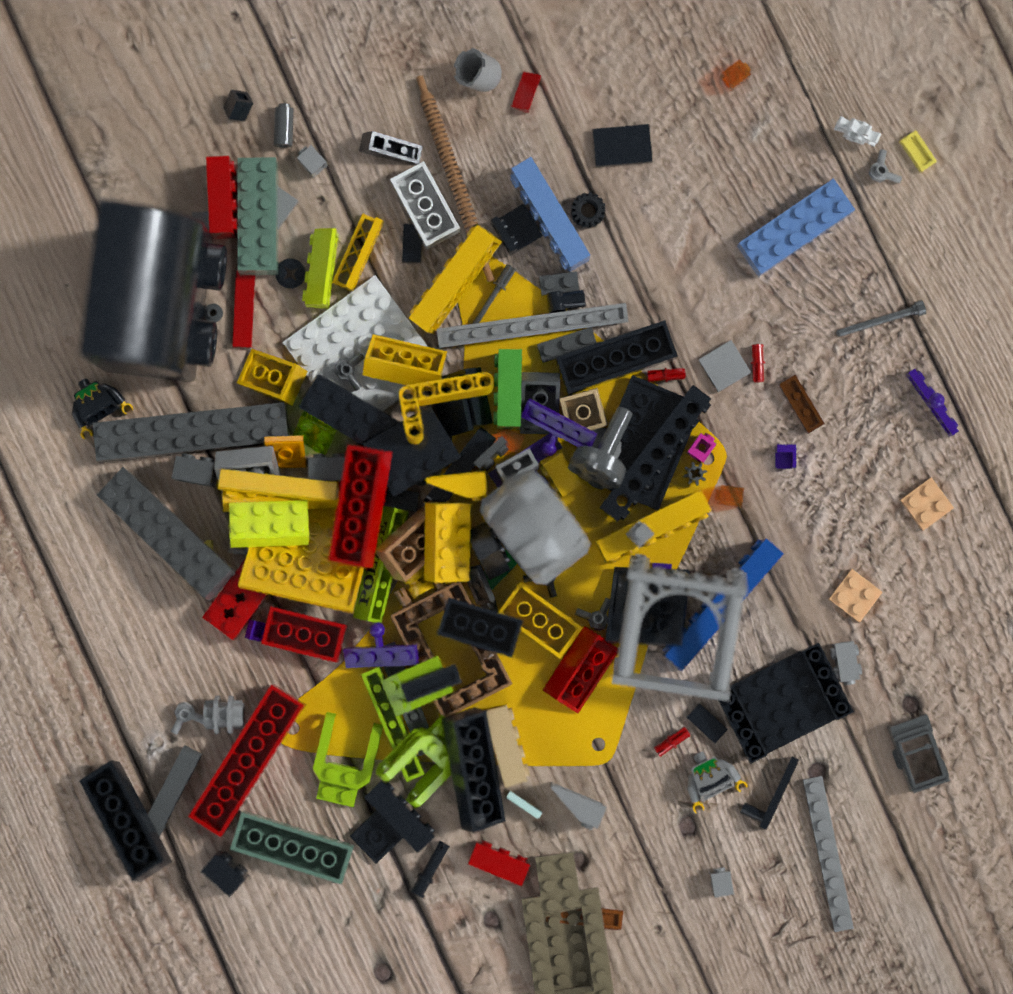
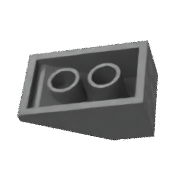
[520,372,560,434]

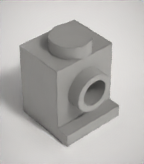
[626,521,654,548]

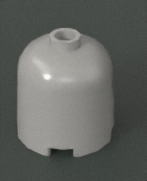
[454,48,502,92]

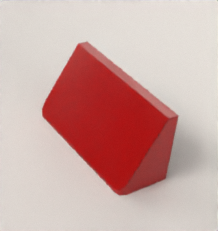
[511,71,541,113]

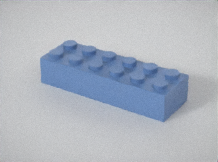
[510,157,591,272]
[737,178,855,277]

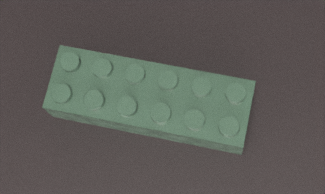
[237,157,278,275]
[230,810,354,884]

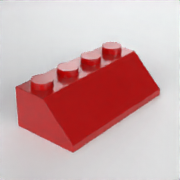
[542,626,619,713]

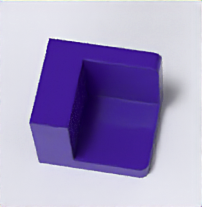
[775,444,796,469]

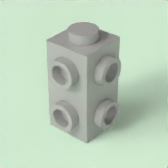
[830,641,862,685]

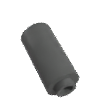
[273,103,294,148]

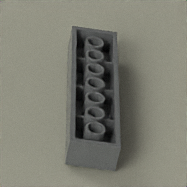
[97,467,236,601]

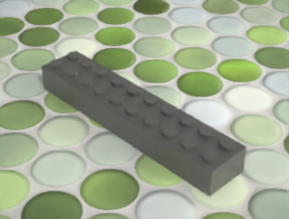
[93,402,290,463]

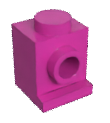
[687,433,716,464]

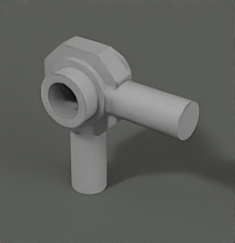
[869,149,902,184]
[171,702,204,734]

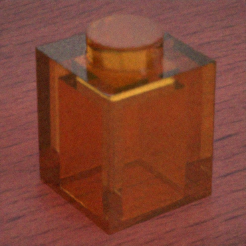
[720,59,751,92]
[715,485,744,508]

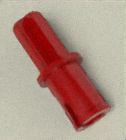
[750,344,766,383]
[647,367,686,383]
[653,727,690,757]

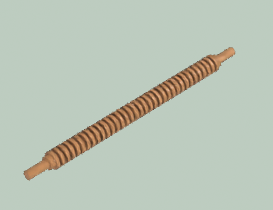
[416,75,494,283]

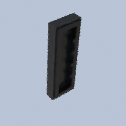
[400,664,462,703]

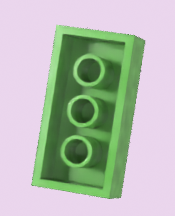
[493,349,522,430]

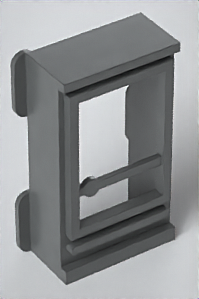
[887,714,950,793]

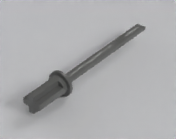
[459,264,516,349]

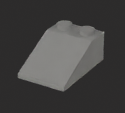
[550,782,607,830]

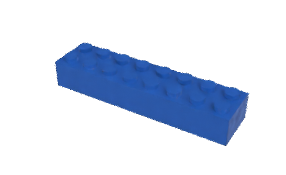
[662,538,784,671]

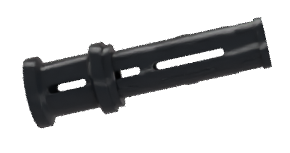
[409,840,450,899]

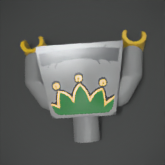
[687,752,748,813]

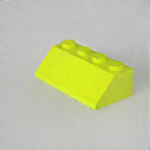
[302,228,339,310]

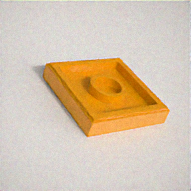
[264,435,306,468]

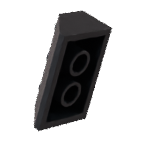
[441,367,493,429]

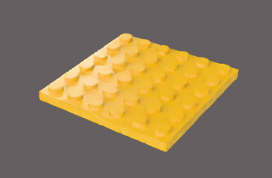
[239,508,364,613]

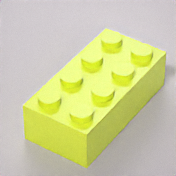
[229,500,309,548]

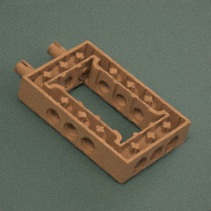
[391,582,512,717]

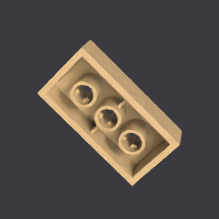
[486,705,530,788]

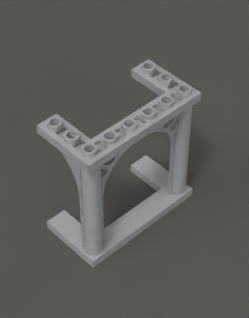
[612,554,747,701]

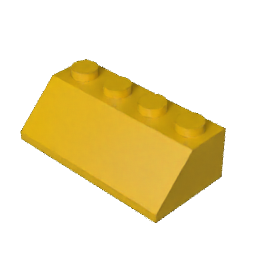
[362,334,447,385]

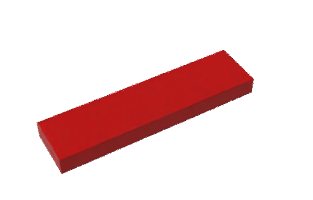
[233,271,256,348]

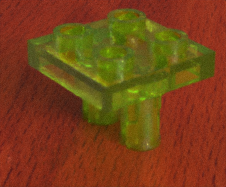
[292,411,337,455]

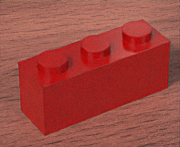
[468,840,531,887]

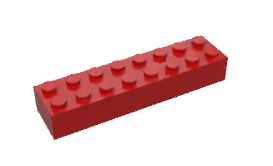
[188,684,306,837]

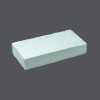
[506,790,542,819]

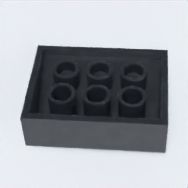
[363,405,461,497]

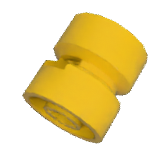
[404,566,434,599]

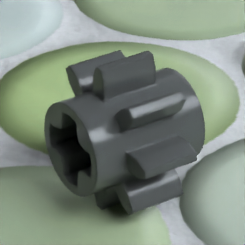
[683,462,707,486]

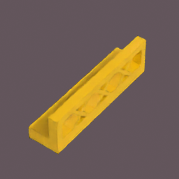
[332,214,384,292]

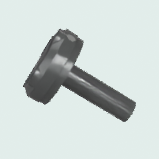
[568,407,633,490]

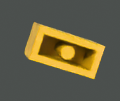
[540,449,582,497]

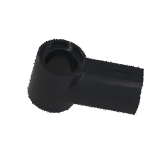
[546,290,586,313]

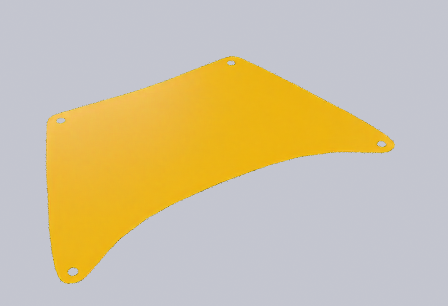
[282,256,727,766]

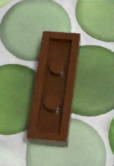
[778,375,825,434]

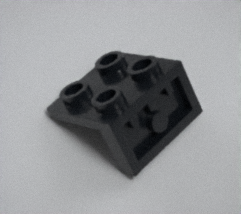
[491,204,542,256]

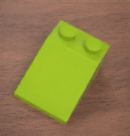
[381,656,453,717]

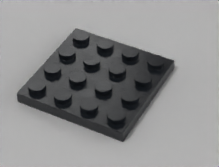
[605,567,690,647]

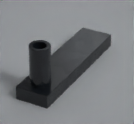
[740,756,799,830]

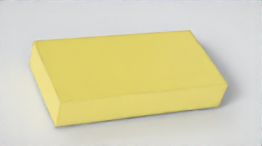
[899,130,937,173]

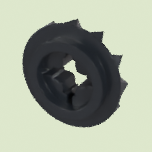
[275,258,306,289]

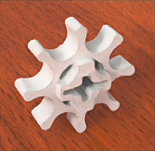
[834,116,881,147]

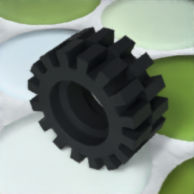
[571,192,606,229]

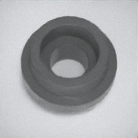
[204,304,223,322]

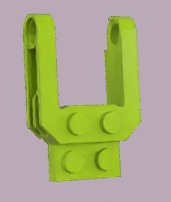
[313,712,383,808]
[376,715,452,808]

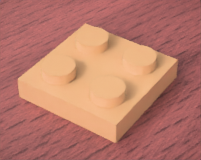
[900,477,954,531]
[828,569,883,623]

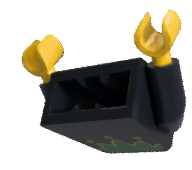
[72,379,133,439]

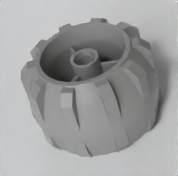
[480,468,590,585]

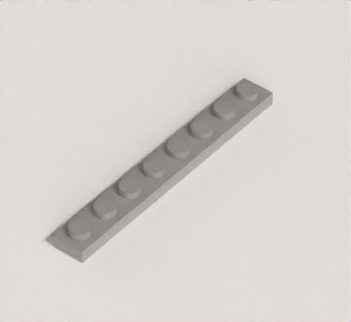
[802,776,854,932]

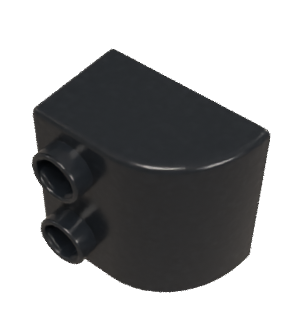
[79,199,227,382]

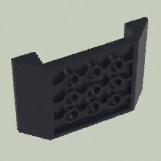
[718,643,854,764]

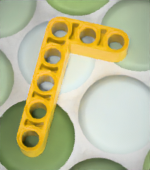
[399,372,493,444]

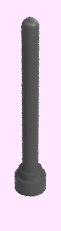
[836,300,927,337]

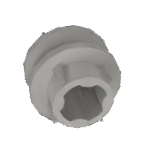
[203,696,245,734]

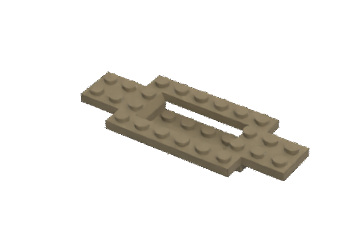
[521,851,614,994]

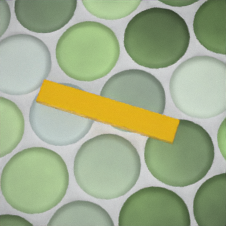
[218,469,337,503]

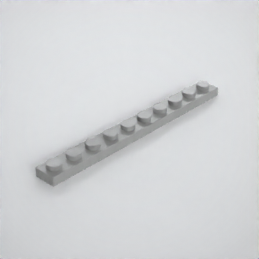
[437,303,628,348]

